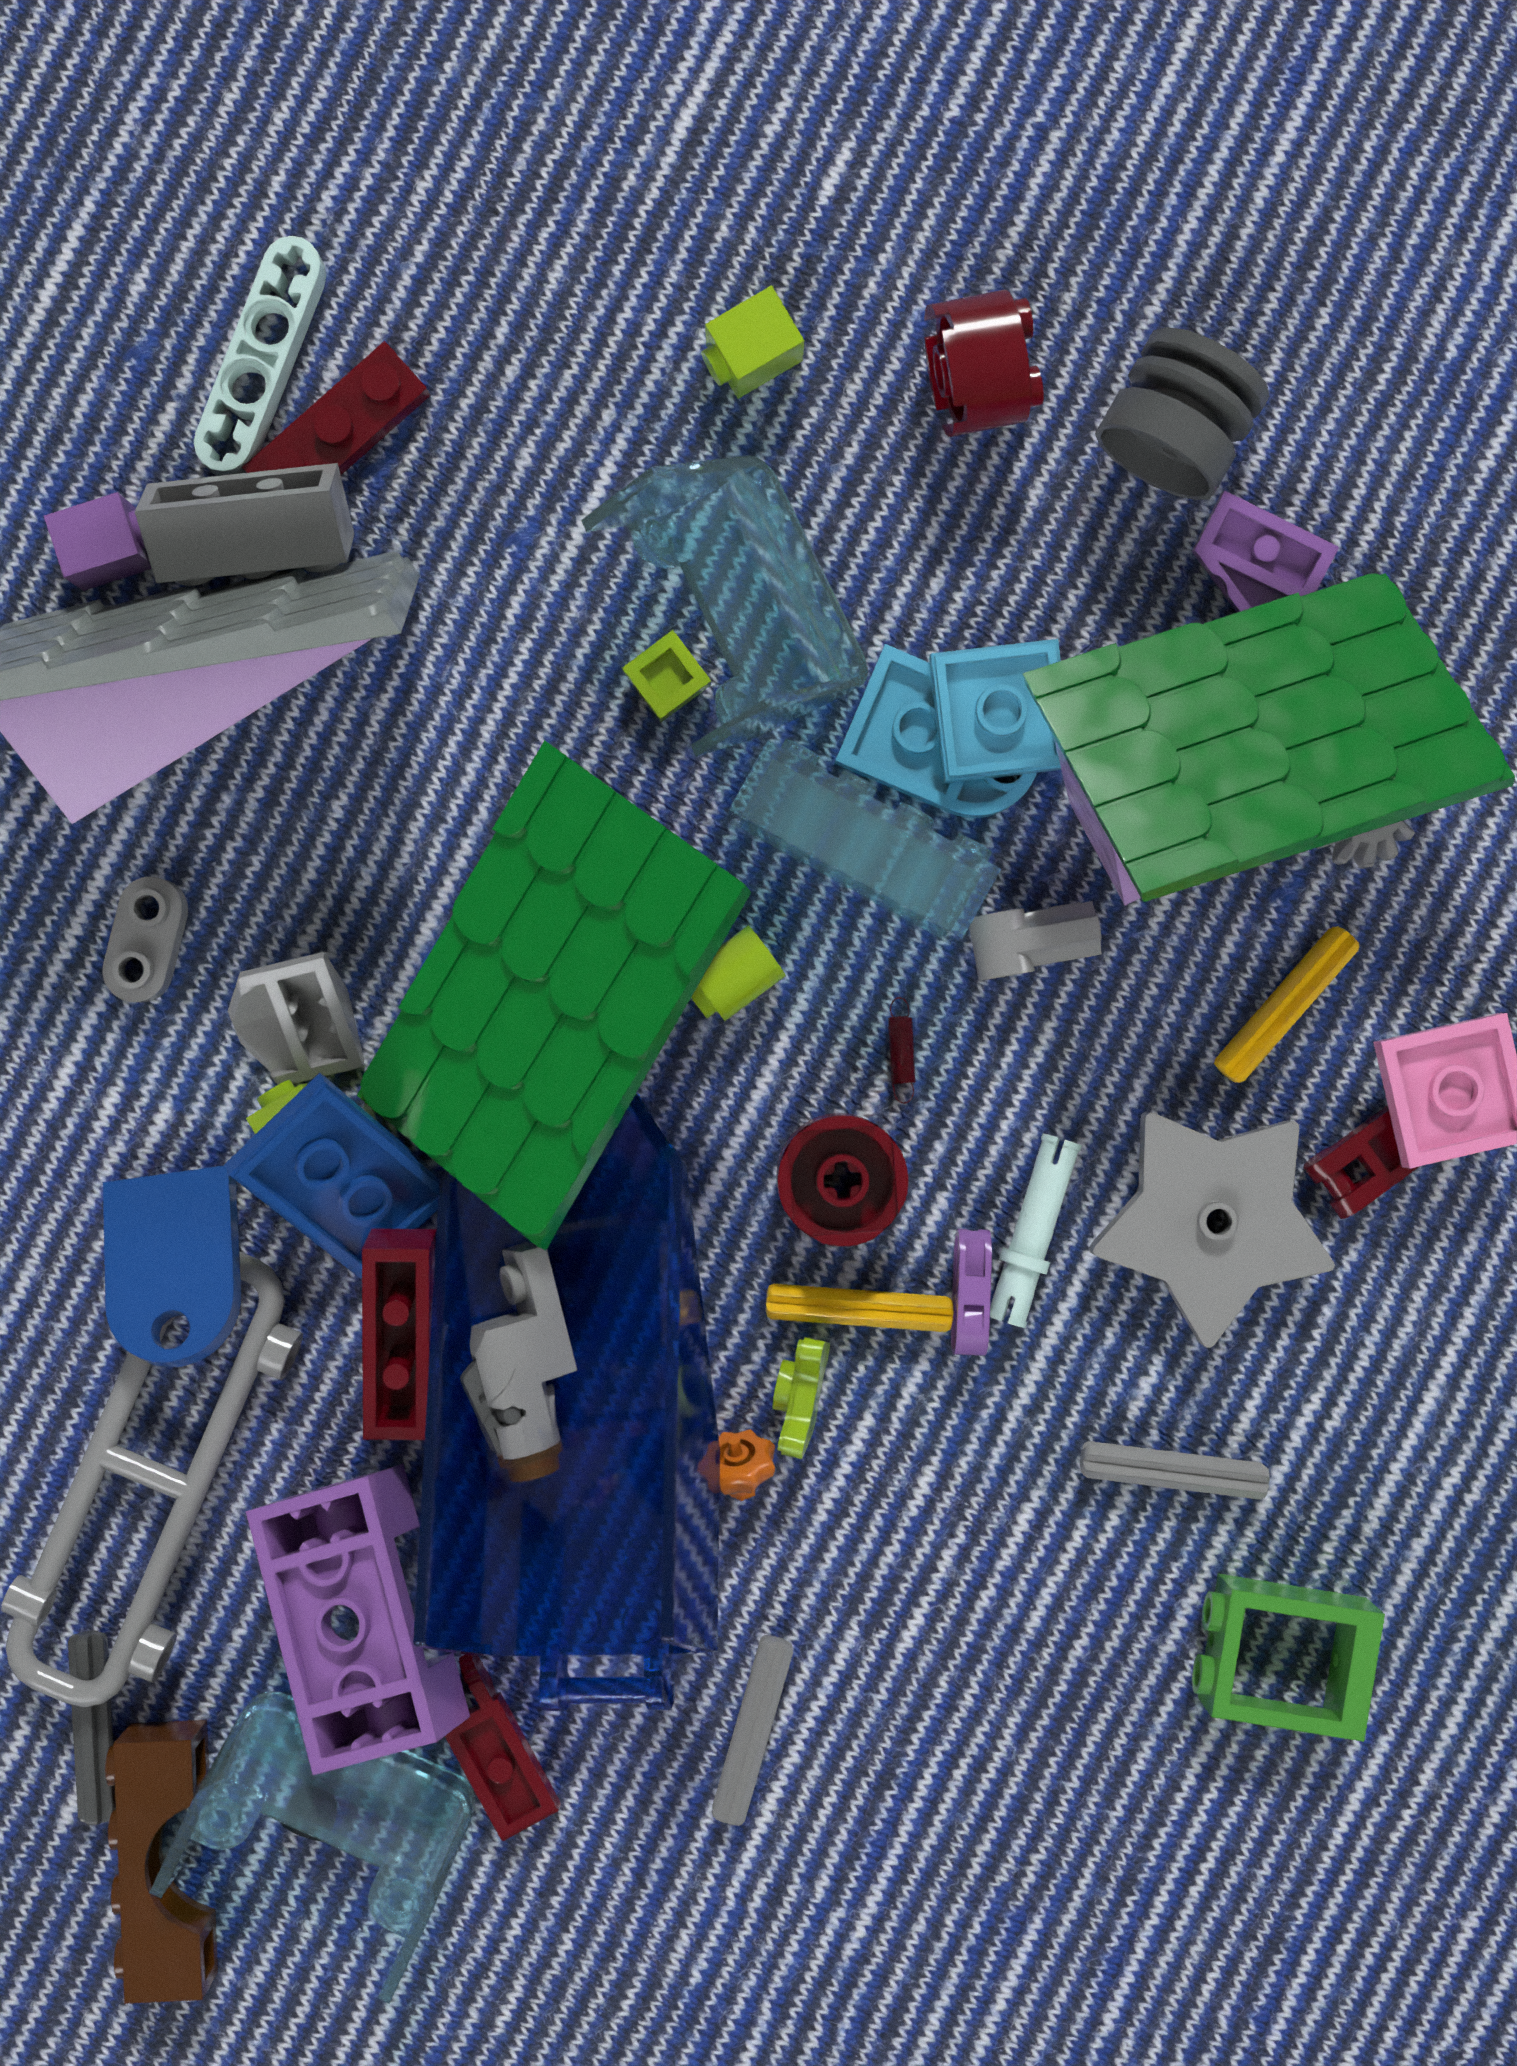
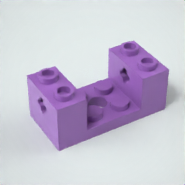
[246,1464,470,1775]

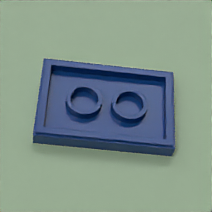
[224,1073,455,1280]

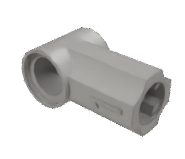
[968,901,1102,981]

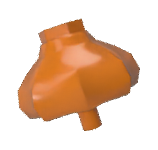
[700,1429,775,1501]

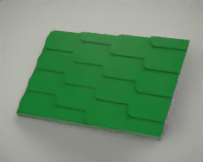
[1022,573,1515,905]
[357,740,751,1251]

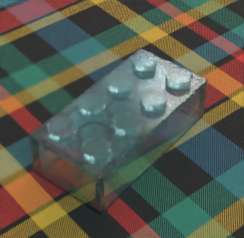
[729,739,1001,945]

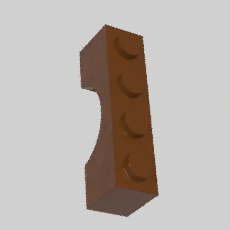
[105,1720,218,2004]

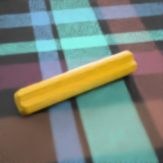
[1214,926,1360,1083]
[765,1284,954,1332]

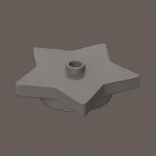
[1089,1111,1335,1348]

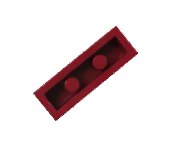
[362,1229,436,1440]

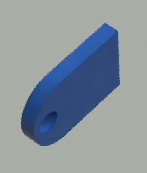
[103,1165,241,1367]

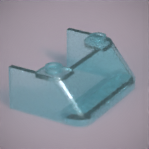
[581,455,868,757]
[149,1691,475,2004]

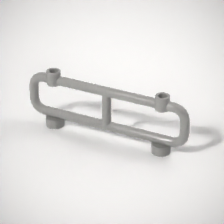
[1,1251,303,1707]

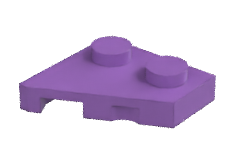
[1192,491,1339,613]

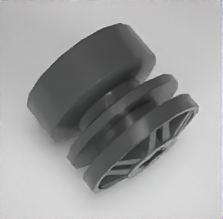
[1095,327,1270,500]

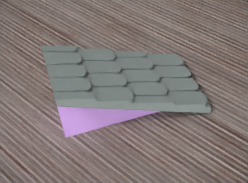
[0,552,420,824]

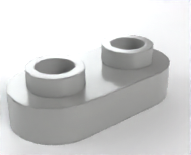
[102,877,188,1003]

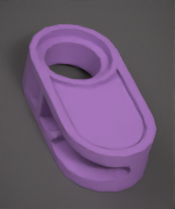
[951,1229,992,1356]

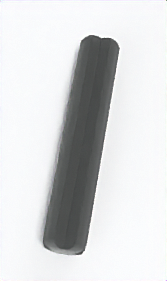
[68,1630,116,1825]

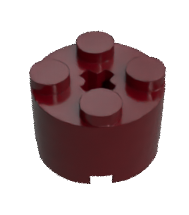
[924,289,1044,437]
[776,1113,908,1246]

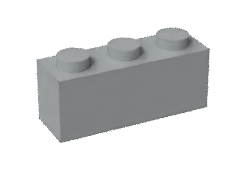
[135,463,355,586]

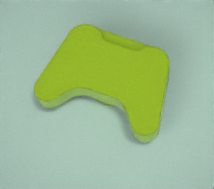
[772,1337,830,1459]

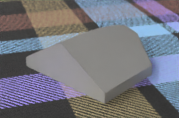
[228,952,364,1084]

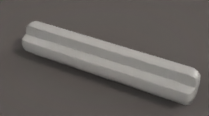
[1080,1441,1270,1500]
[712,1635,793,1826]

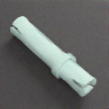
[990,1133,1082,1328]

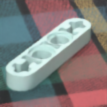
[194,236,326,476]

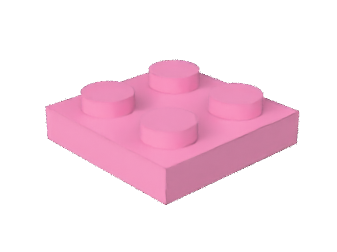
[1373,1013,1517,1168]

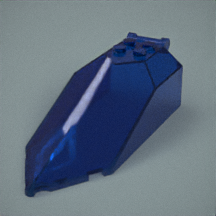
[413,1092,720,1711]

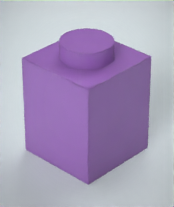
[44,492,152,591]

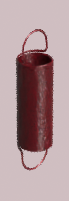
[888,997,916,1104]

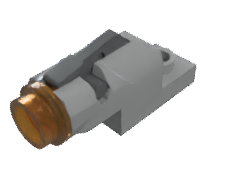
[460,1242,577,1482]

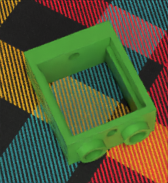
[1192,1573,1385,1742]

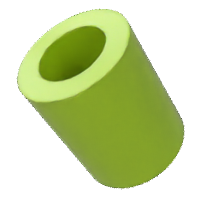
[691,925,786,1021]

